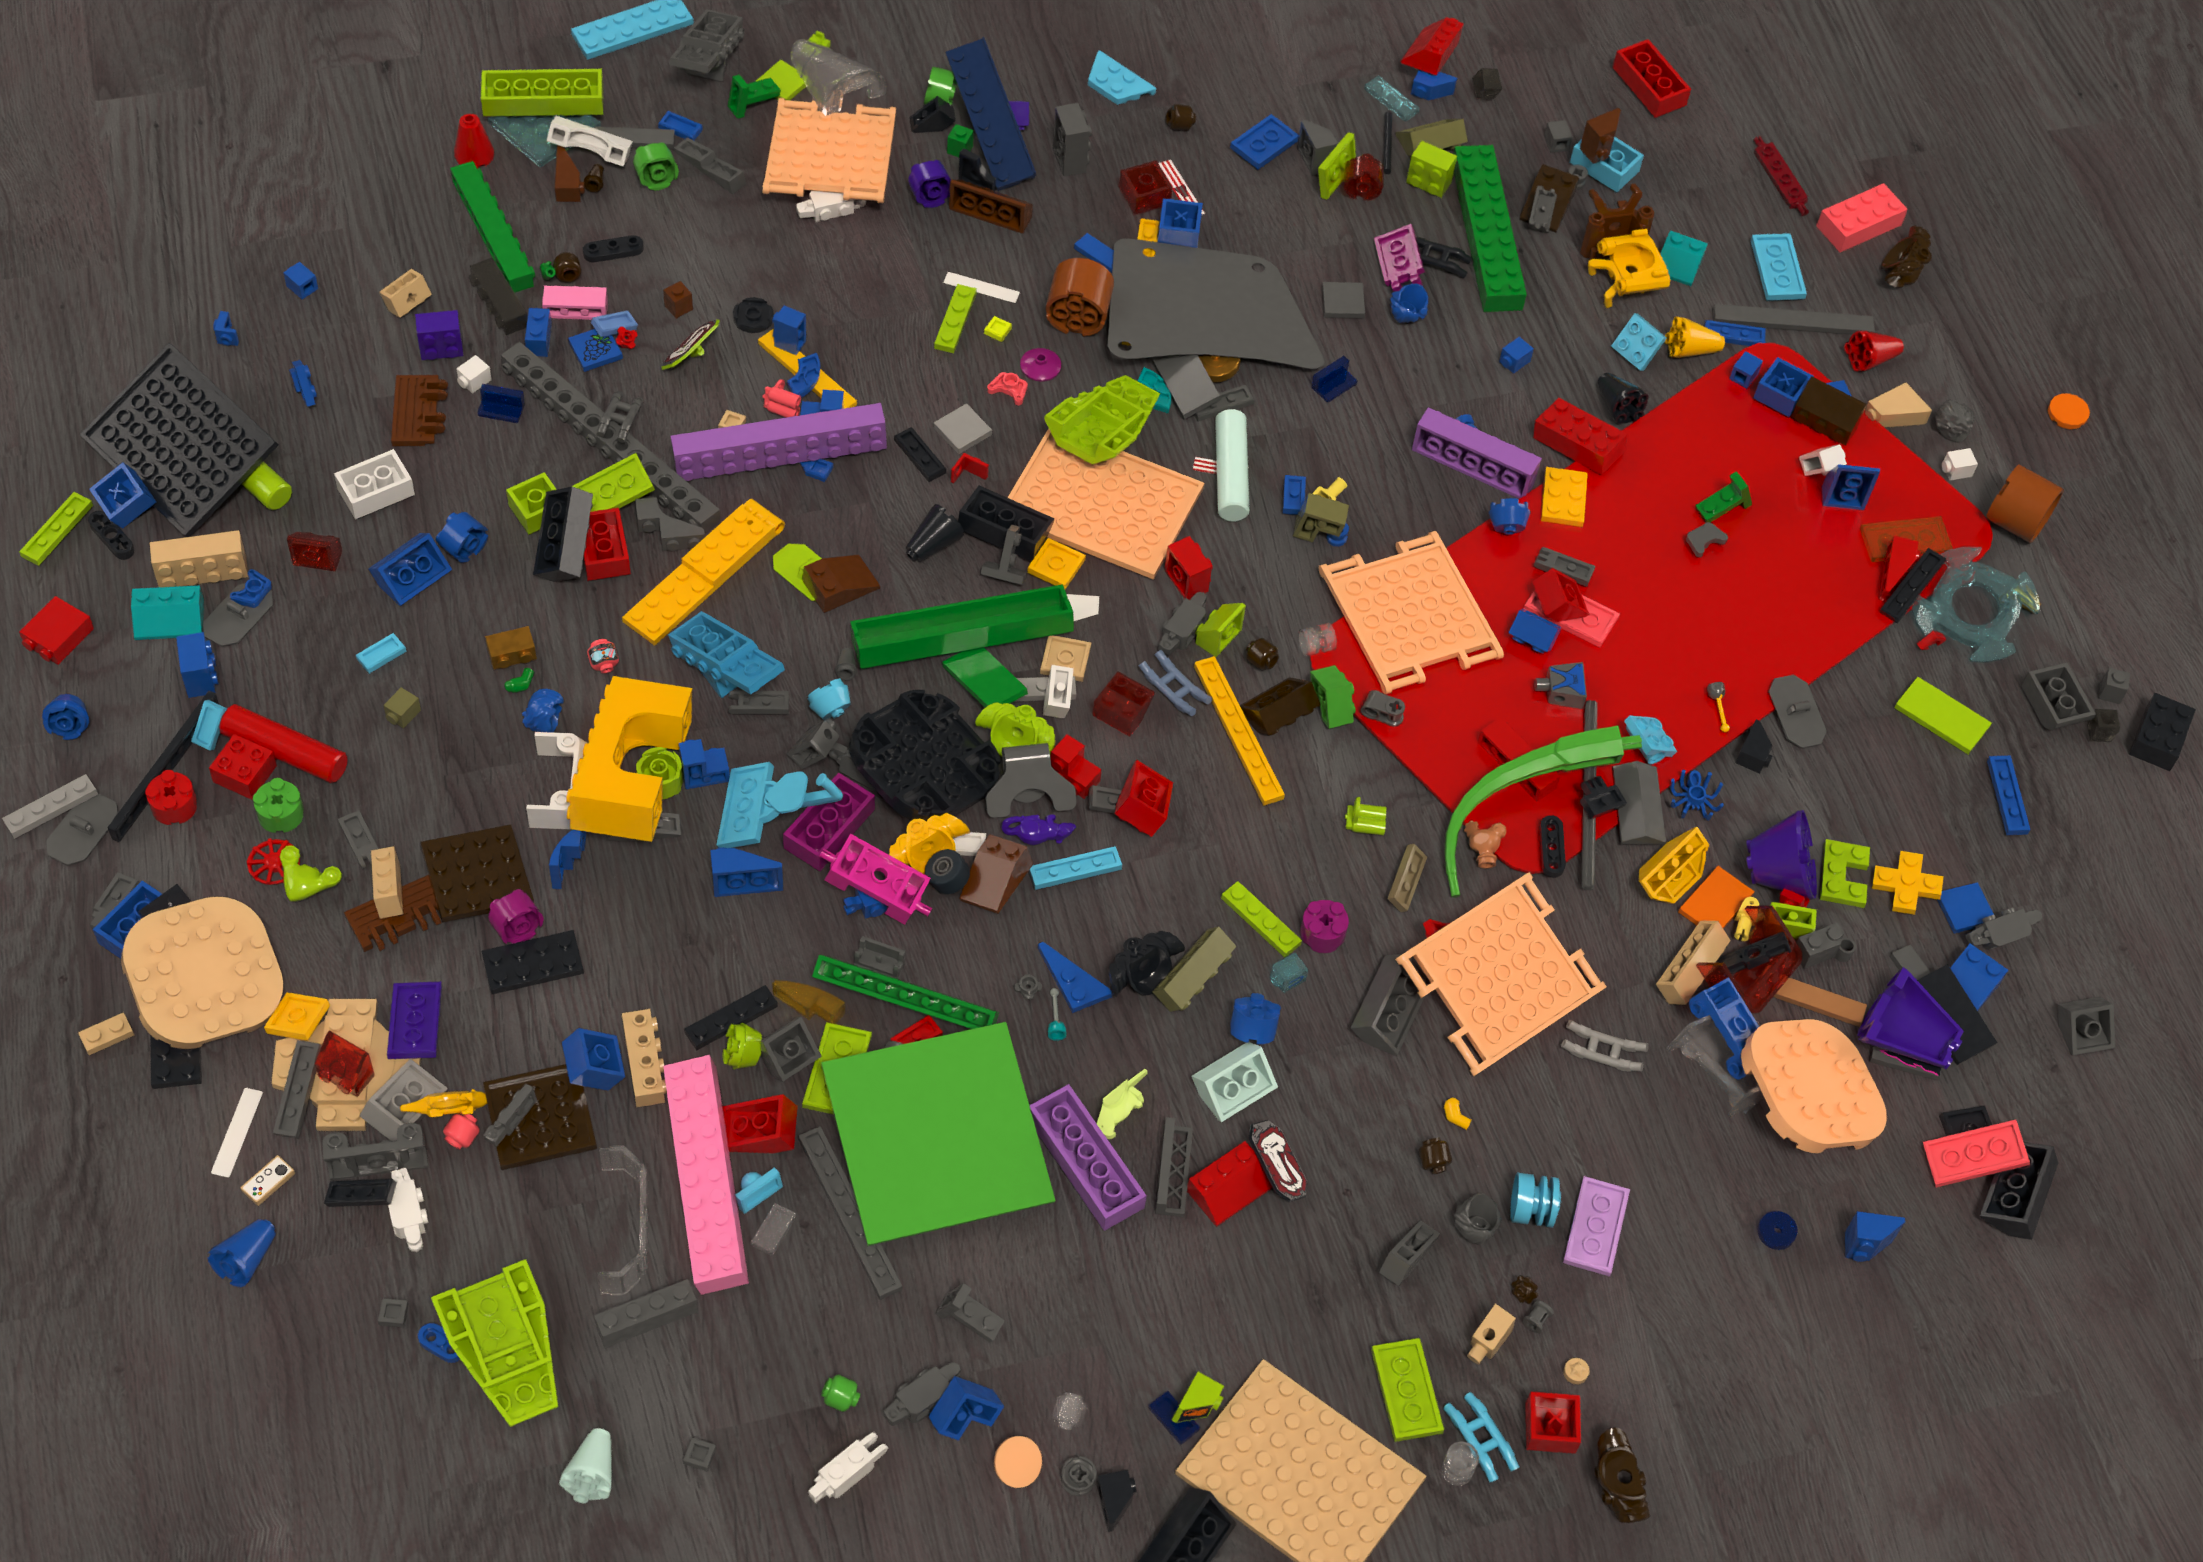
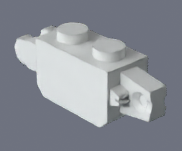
[796,190,866,222]
[388,1168,428,1252]
[808,1432,888,1503]

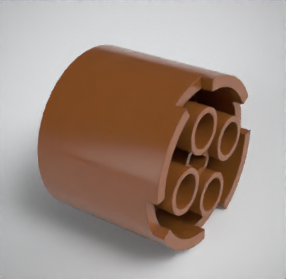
[1046,258,1114,336]
[1986,464,2064,544]

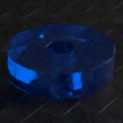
[1758,1211,1798,1250]

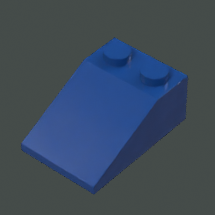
[1822,464,1880,510]
[710,847,783,897]
[1951,943,2008,1011]

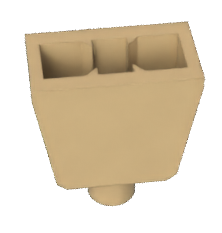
[1467,1304,1516,1364]

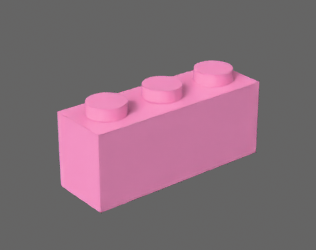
[542,286,608,320]

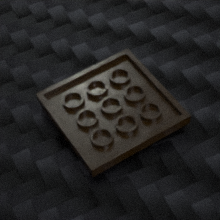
[420,824,534,923]
[483,1064,597,1170]

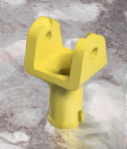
[1313,477,1347,501]
[1734,897,1759,941]

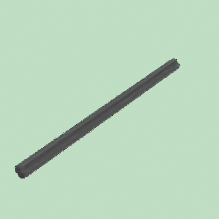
[1582,700,1598,890]

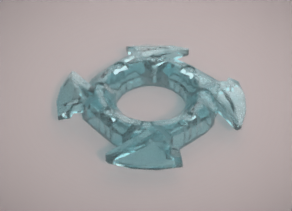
[1912,547,2040,662]

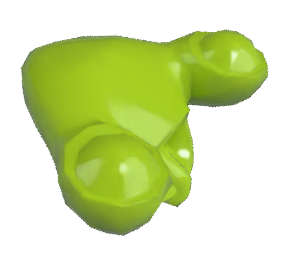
[280,846,342,902]

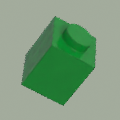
[947,124,974,158]

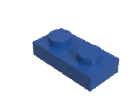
[1283,475,1306,515]

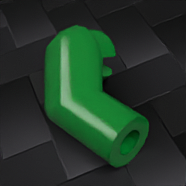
[540,261,555,281]
[505,668,534,693]

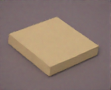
[1040,635,1091,682]

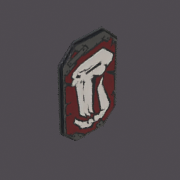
[1248,1120,1308,1202]

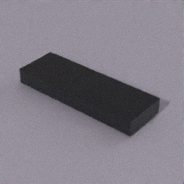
[894,427,946,482]
[324,1179,397,1207]

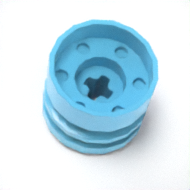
[1510,1173,1561,1227]

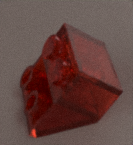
[1093,671,1155,737]

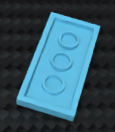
[1751,233,1807,300]

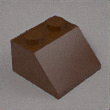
[1580,108,1621,164]

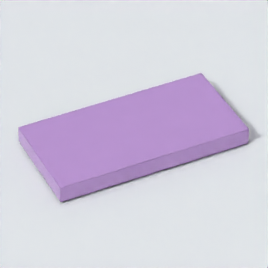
[1563,1176,1630,1277]

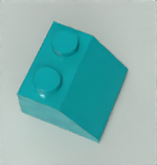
[1660,230,1708,286]

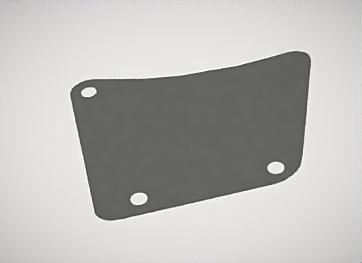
[1108,238,1324,369]

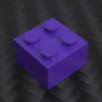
[415,310,464,360]

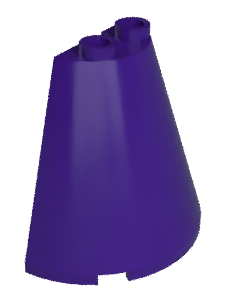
[1857,967,1964,1070]

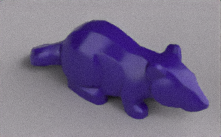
[1001,814,1076,845]

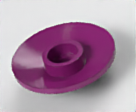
[1020,348,1061,381]

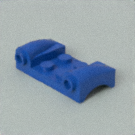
[1689,977,1759,1080]

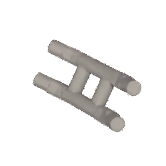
[1561,1020,1648,1072]

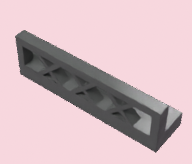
[1155,1117,1193,1217]

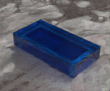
[1148,1391,1200,1445]

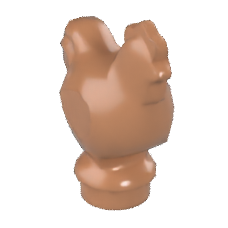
[1464,820,1507,869]

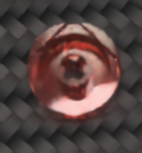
[1344,153,1384,200]

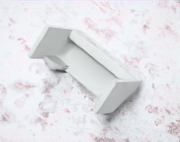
[526,732,587,829]

